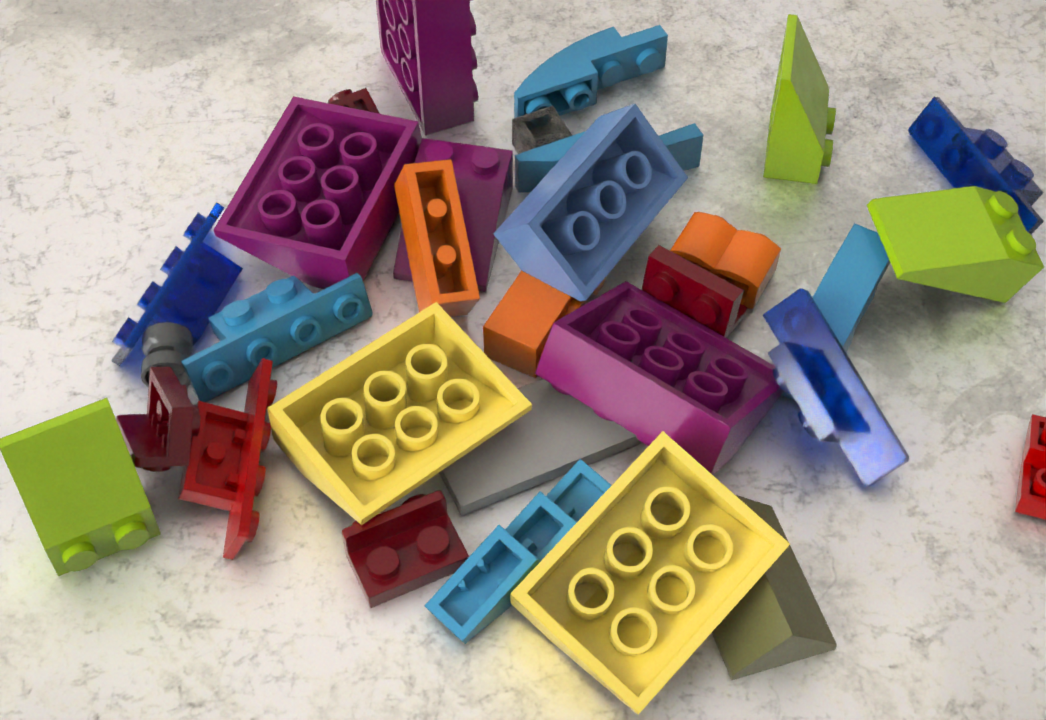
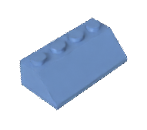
[493,104,688,301]

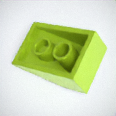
[763,14,836,184]
[866,186,1044,303]
[0,398,161,576]

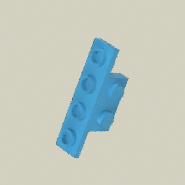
[181,273,373,402]

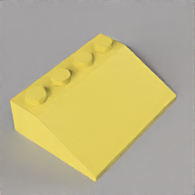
[267,302,532,525]
[510,431,790,715]

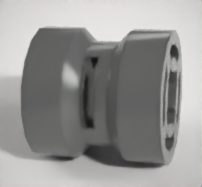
[141,322,193,387]

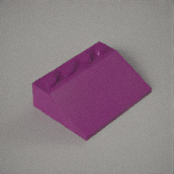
[376,0,479,136]
[214,96,422,289]
[535,281,793,475]

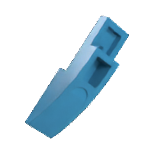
[514,25,668,130]

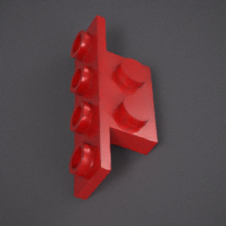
[178,358,277,560]

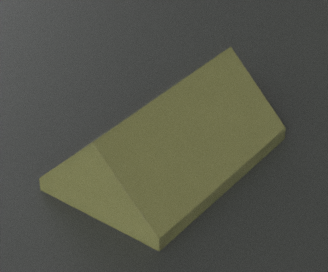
[712,495,837,680]

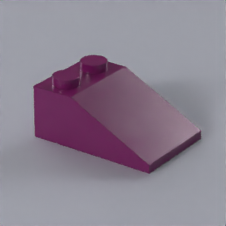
[393,138,513,292]

